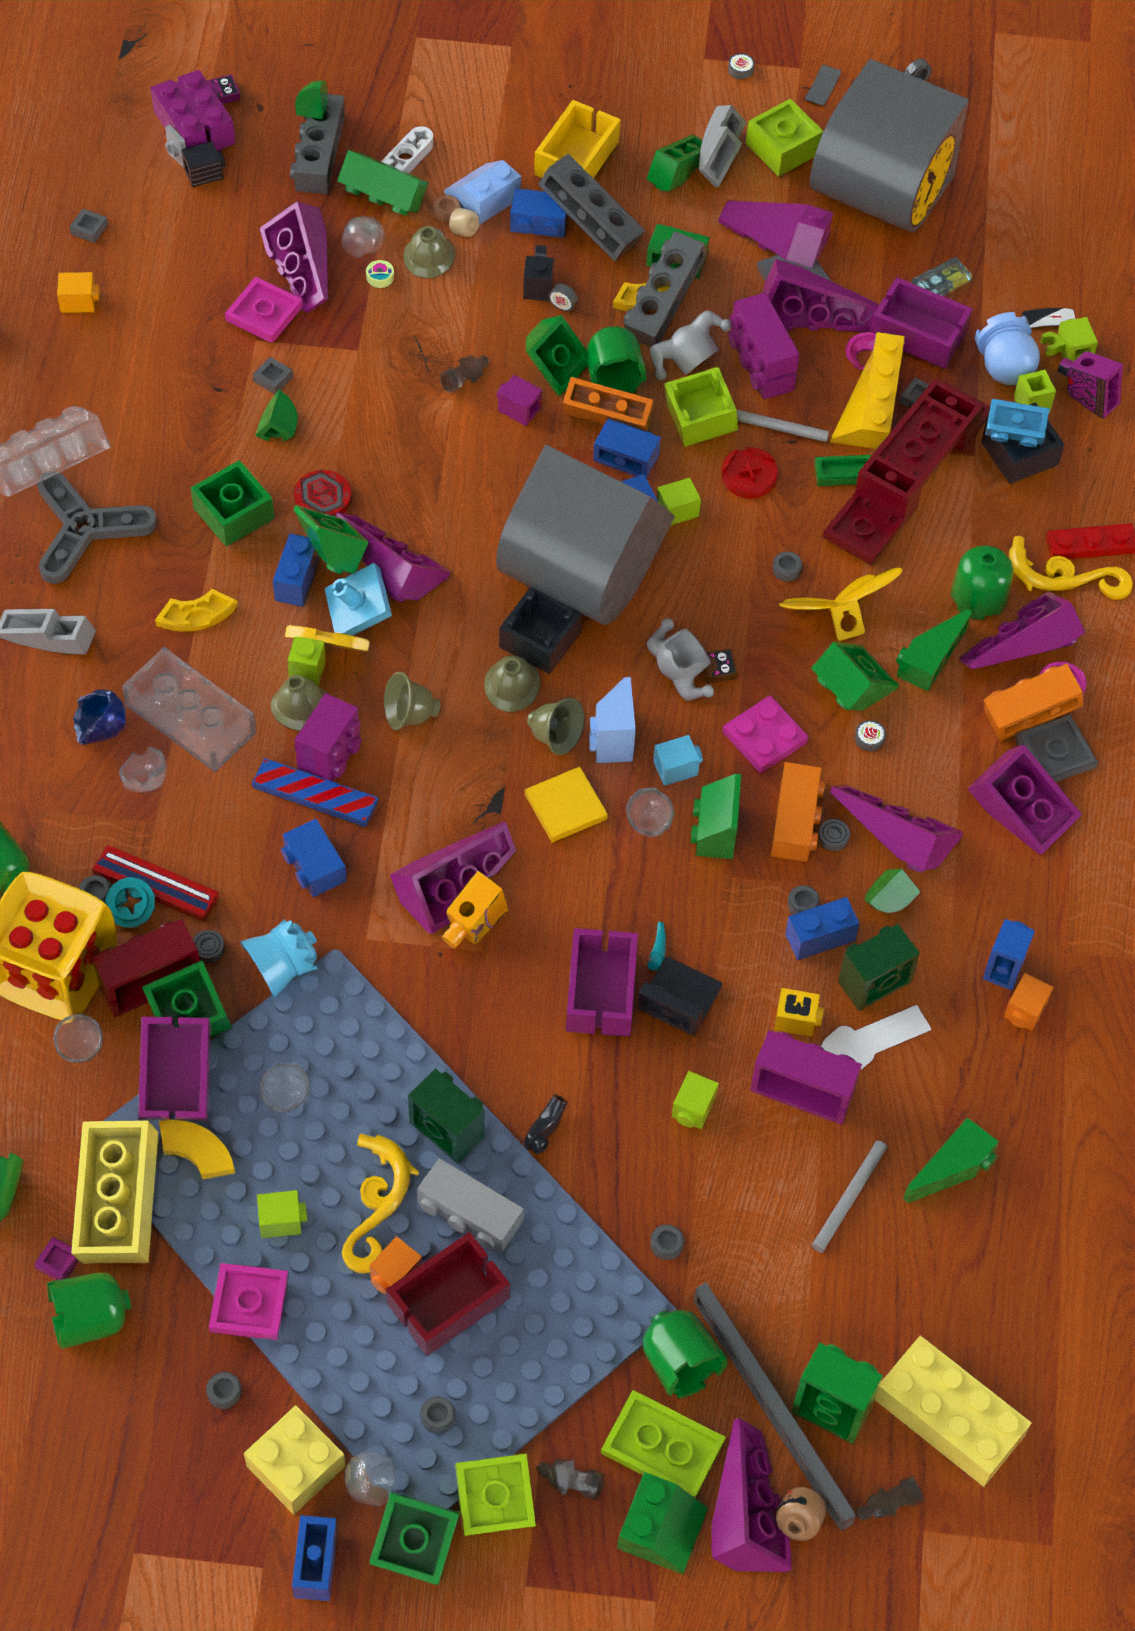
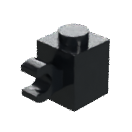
[523,245,554,301]

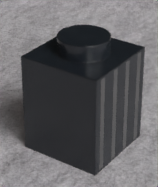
[181,141,226,188]

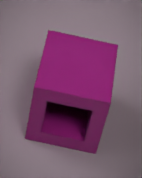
[496,375,542,426]

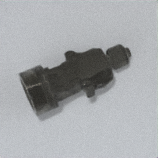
[440,356,489,393]
[536,1459,605,1501]
[856,1475,924,1521]

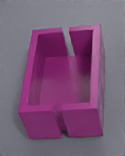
[150,70,235,150]
[870,277,973,369]
[728,292,799,400]
[566,928,638,1037]
[138,1017,211,1121]
[750,1030,862,1125]

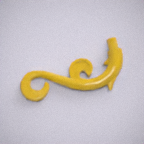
[1009,536,1133,600]
[342,1133,419,1274]

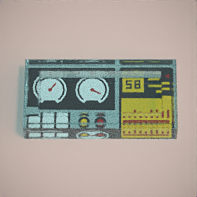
[911,257,972,296]

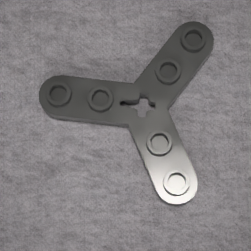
[37,471,157,584]

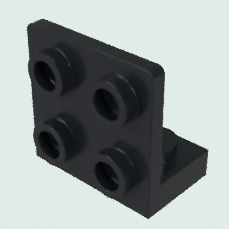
[637,957,722,1037]

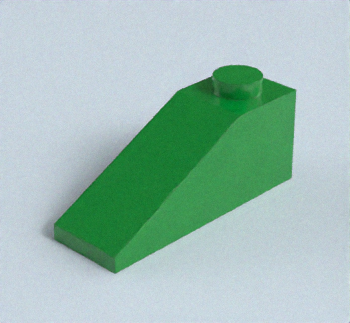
[646,134,703,192]
[896,609,973,692]
[903,1118,999,1203]

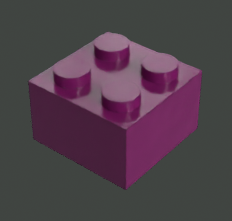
[294,693,362,782]

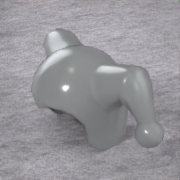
[650,310,732,380]
[647,618,714,701]

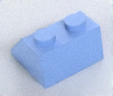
[444,160,521,225]
[589,677,636,763]

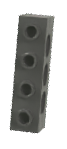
[290,94,345,194]
[538,154,645,261]
[623,231,706,347]

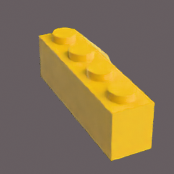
[830,332,905,449]

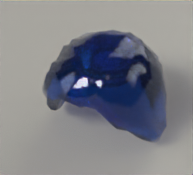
[73,689,126,746]

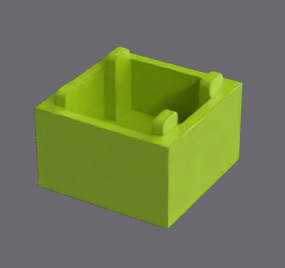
[746,98,824,177]
[664,367,738,447]
[455,1453,536,1536]

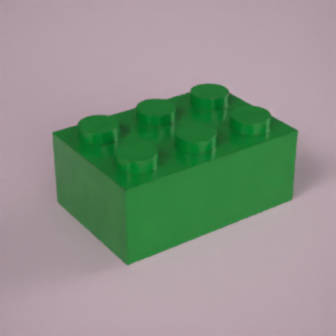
[791,1342,883,1445]

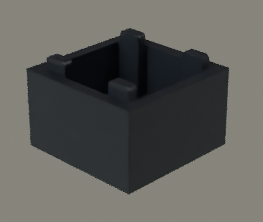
[981,402,1065,484]
[499,587,582,674]

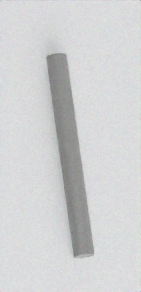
[736,409,829,442]
[811,1140,888,1253]

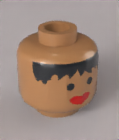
[776,1487,827,1541]

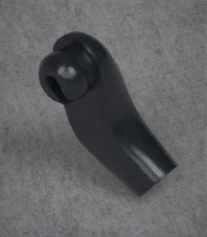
[524,1094,568,1154]

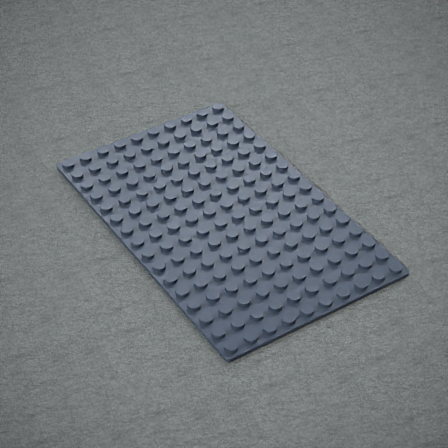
[104,950,676,1509]

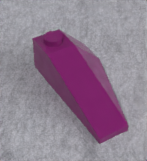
[260,201,328,313]
[718,201,833,268]
[763,259,880,331]
[336,512,451,602]
[959,592,1086,669]
[830,785,963,872]
[390,822,516,934]
[711,1418,792,1572]

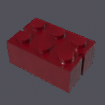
[92,919,200,1018]
[386,1232,510,1356]

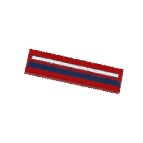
[92,845,219,922]

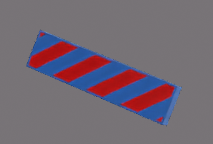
[252,758,378,827]

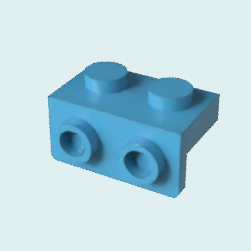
[985,399,1049,447]

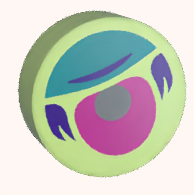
[366,260,394,288]

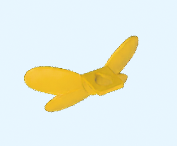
[779,567,903,641]

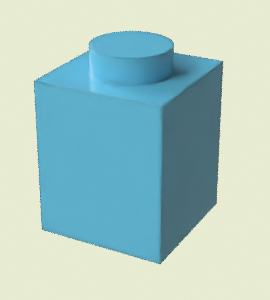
[653,735,703,786]

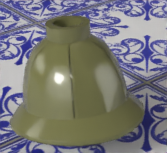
[404,226,455,278]
[484,656,540,712]
[384,672,440,730]
[271,675,328,731]
[527,697,585,756]

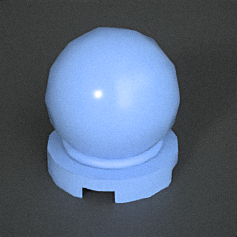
[974,312,1040,385]

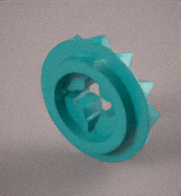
[105,877,156,928]

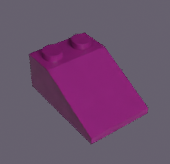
[968,744,1082,855]

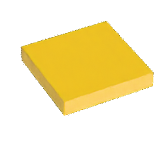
[525,767,608,843]

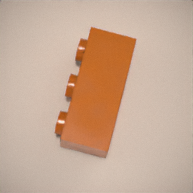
[563,377,654,431]
[983,663,1083,742]
[770,762,825,862]

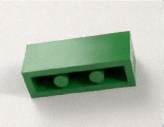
[337,150,429,216]

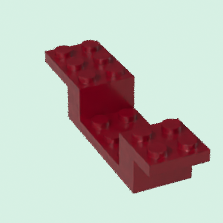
[823,378,990,565]

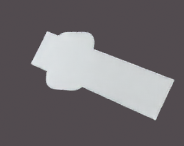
[821,1005,932,1070]

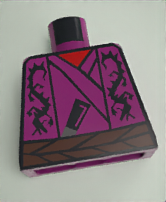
[1058,351,1123,419]

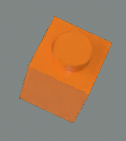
[1004,973,1054,1031]
[369,1236,423,1294]

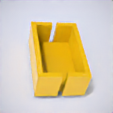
[534,100,620,178]

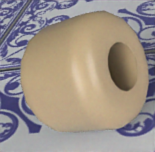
[449,208,479,237]

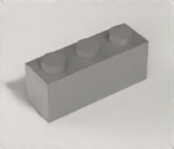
[417,1158,524,1253]

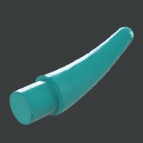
[647,922,666,971]

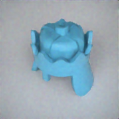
[240,919,318,998]

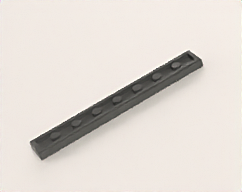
[693,1283,856,1531]

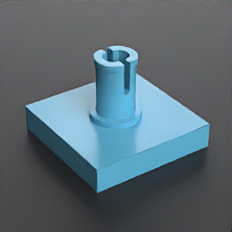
[324,563,392,636]

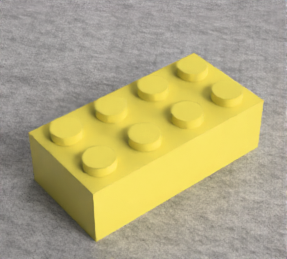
[71,1121,158,1264]
[875,1335,1031,1487]

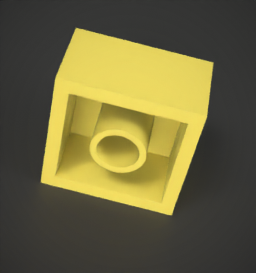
[244,1405,346,1515]

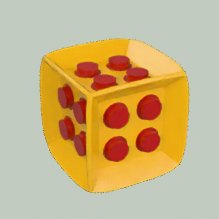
[0,872,118,1022]

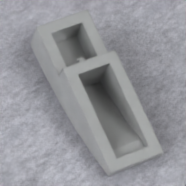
[699,105,747,187]
[0,609,96,654]

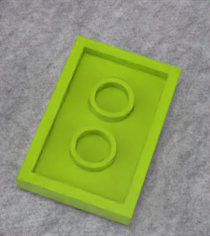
[601,1390,726,1498]

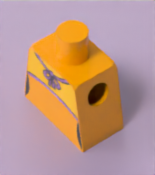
[441,871,509,949]

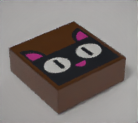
[704,649,738,683]

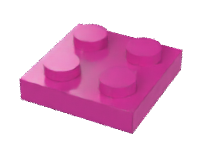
[225,277,303,344]
[722,696,809,774]
[209,1263,289,1340]

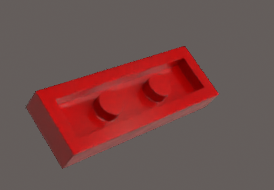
[1045,523,1135,559]

